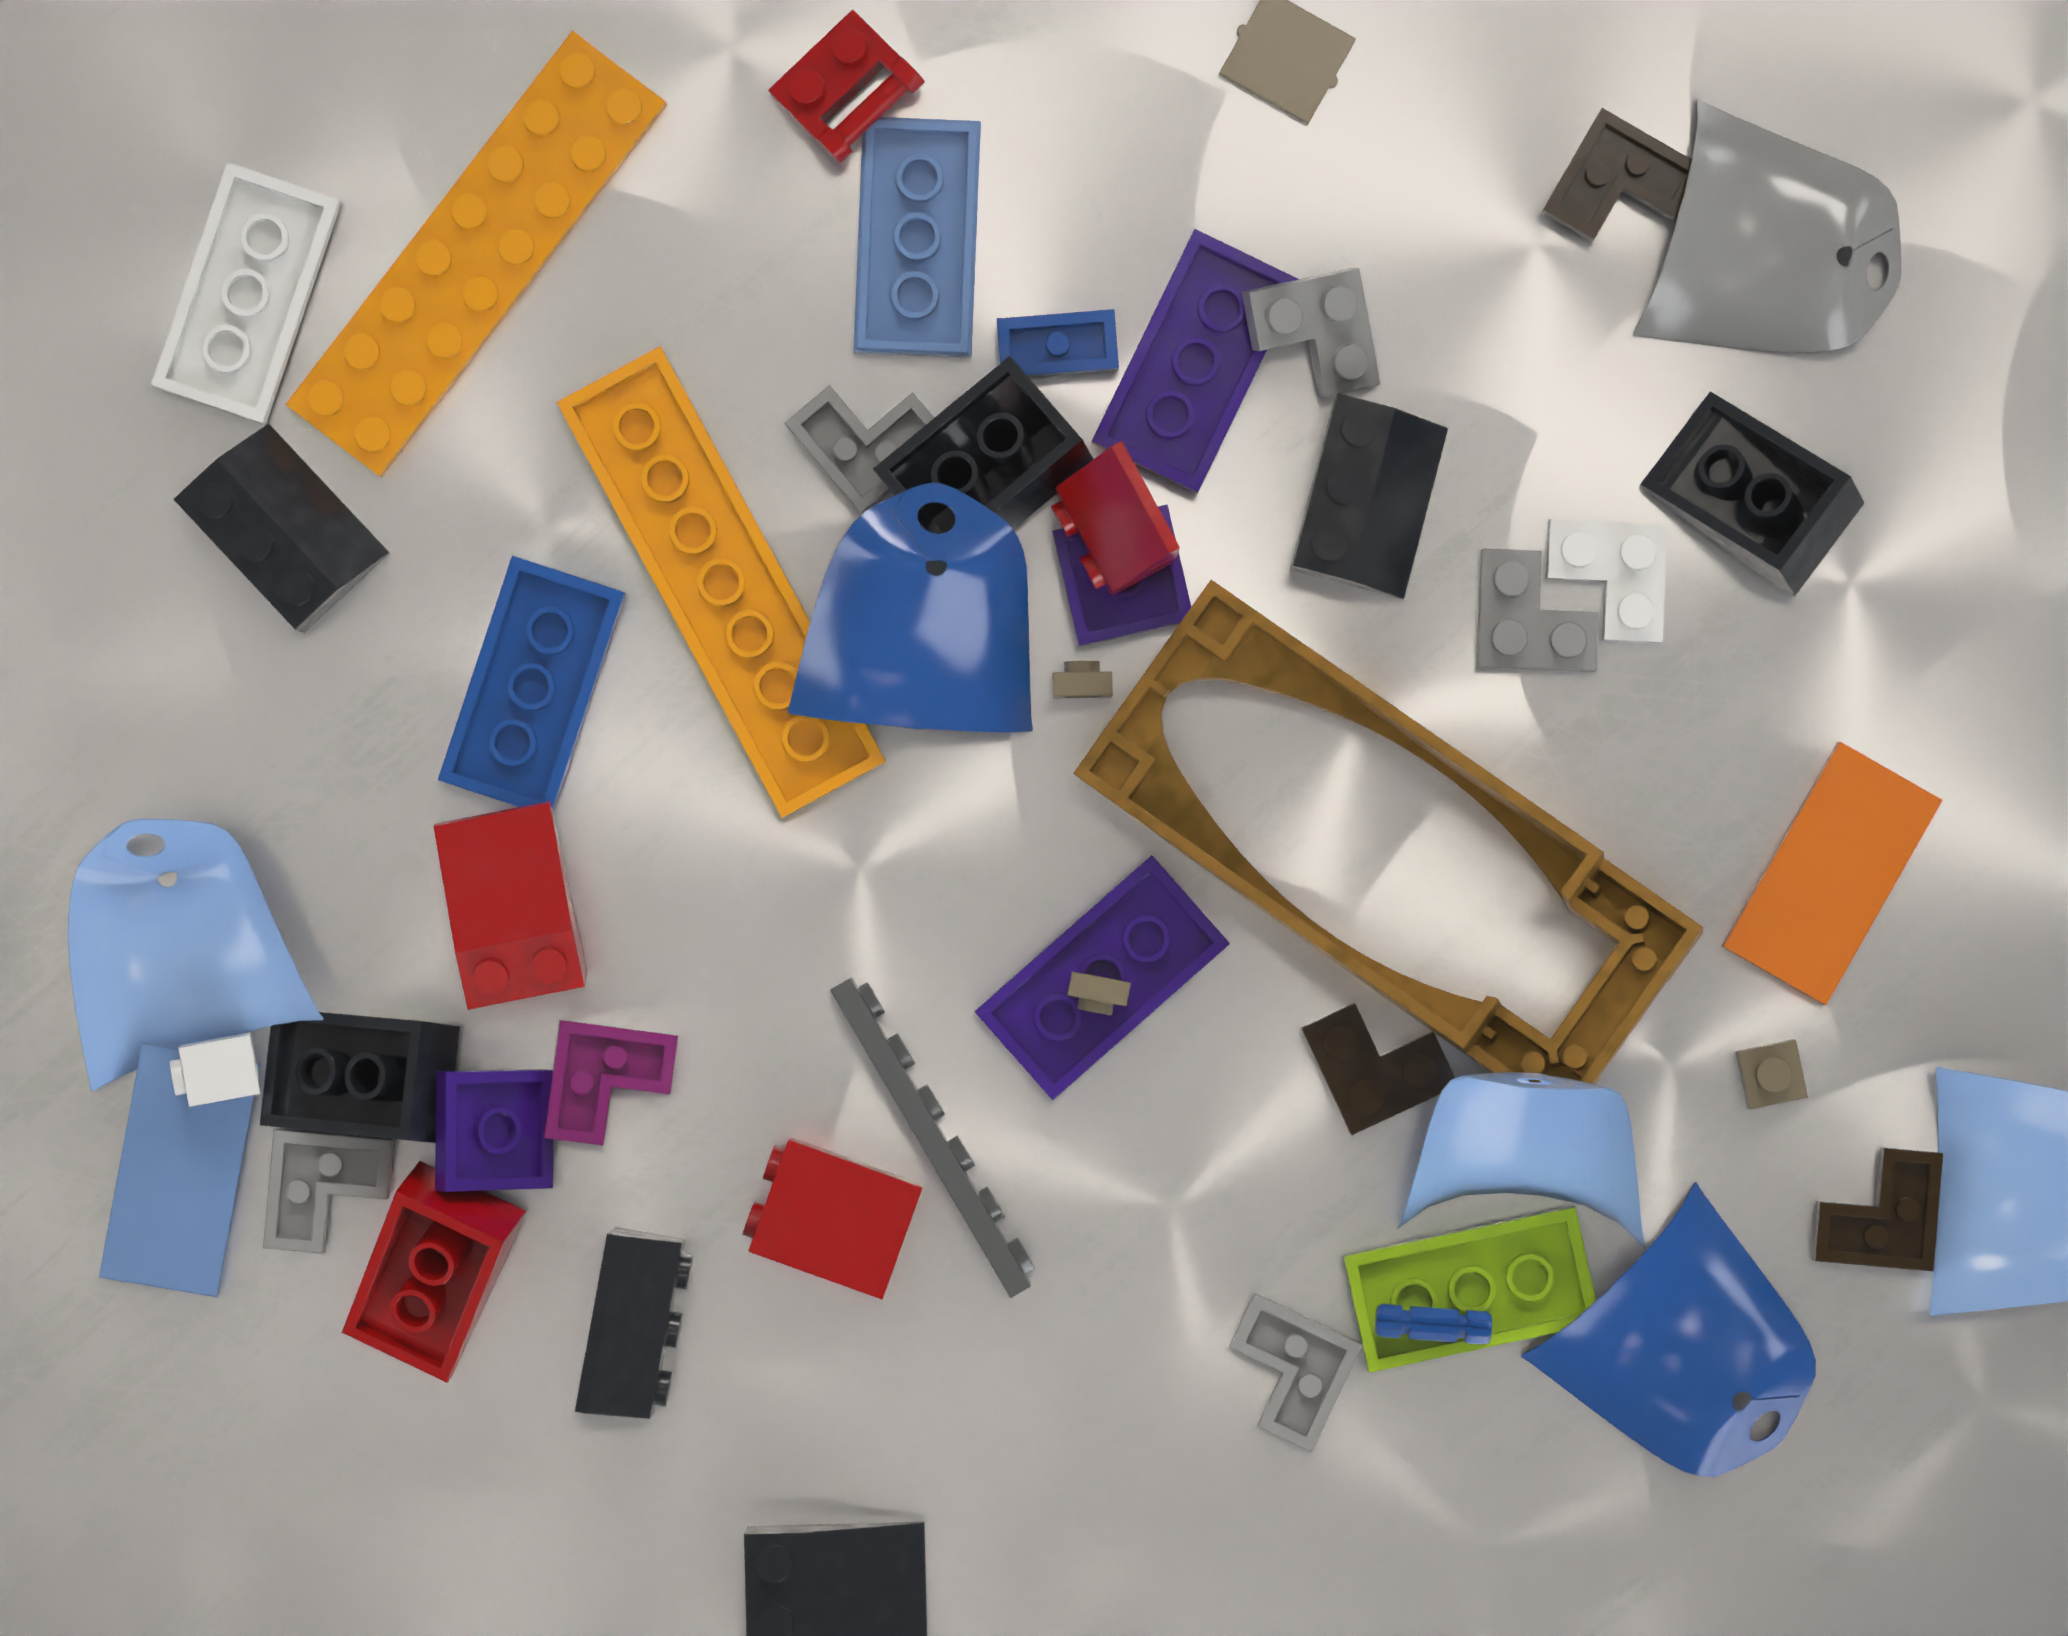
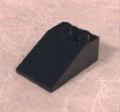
[1640,391,1864,597]
[260,1012,460,1143]
[744,1522,927,1636]

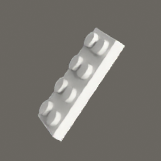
[151,162,342,425]

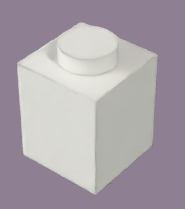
[170,1032,262,1107]

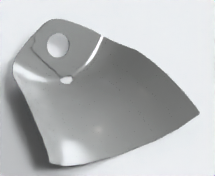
[1633,98,1901,352]

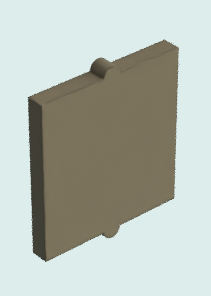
[1219,0,1356,124]

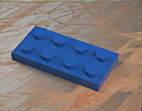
[438,555,626,813]

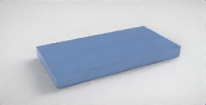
[854,117,981,358]
[99,1043,260,1297]

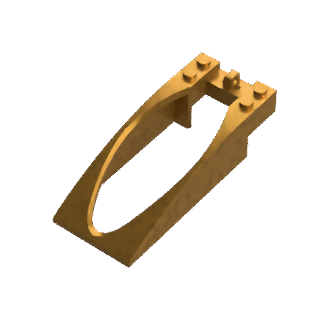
[1073,579,1703,1085]

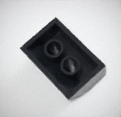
[873,356,1093,534]
[1290,393,1448,599]
[173,423,390,633]
[575,1227,693,1419]

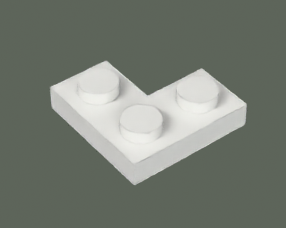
[1546,519,1668,643]

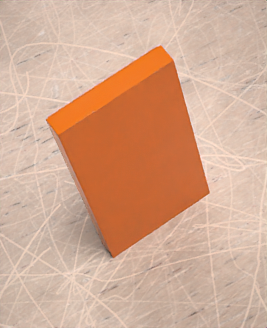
[1721,742,1943,1005]

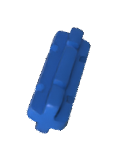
[1375,1304,1492,1345]

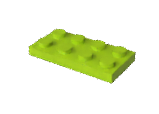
[1343,1206,1596,1373]

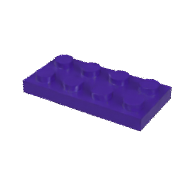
[1091,229,1298,494]
[974,855,1230,1100]

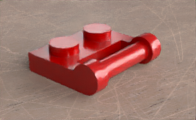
[768,9,925,164]

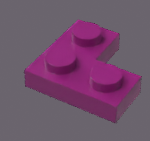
[543,1020,678,1146]

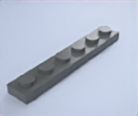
[830,978,1035,1298]

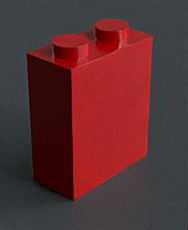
[742,1137,924,1300]

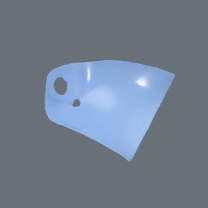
[68,819,324,1091]
[1930,1067,2068,1317]
[1397,1072,1646,1249]

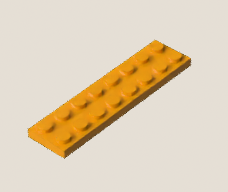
[285,30,667,478]
[556,346,886,818]

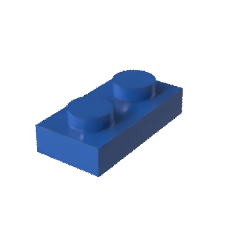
[997,309,1119,377]

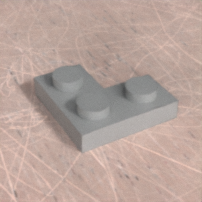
[1242,268,1380,397]
[785,385,935,515]
[1476,548,1599,672]
[263,1129,394,1253]
[1229,1293,1362,1452]

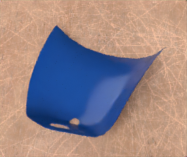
[788,482,1033,733]
[1521,1182,1816,1477]

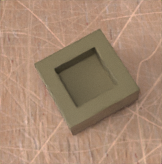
[1052,661,1113,699]
[1067,971,1131,1015]
[1735,1039,1808,1110]

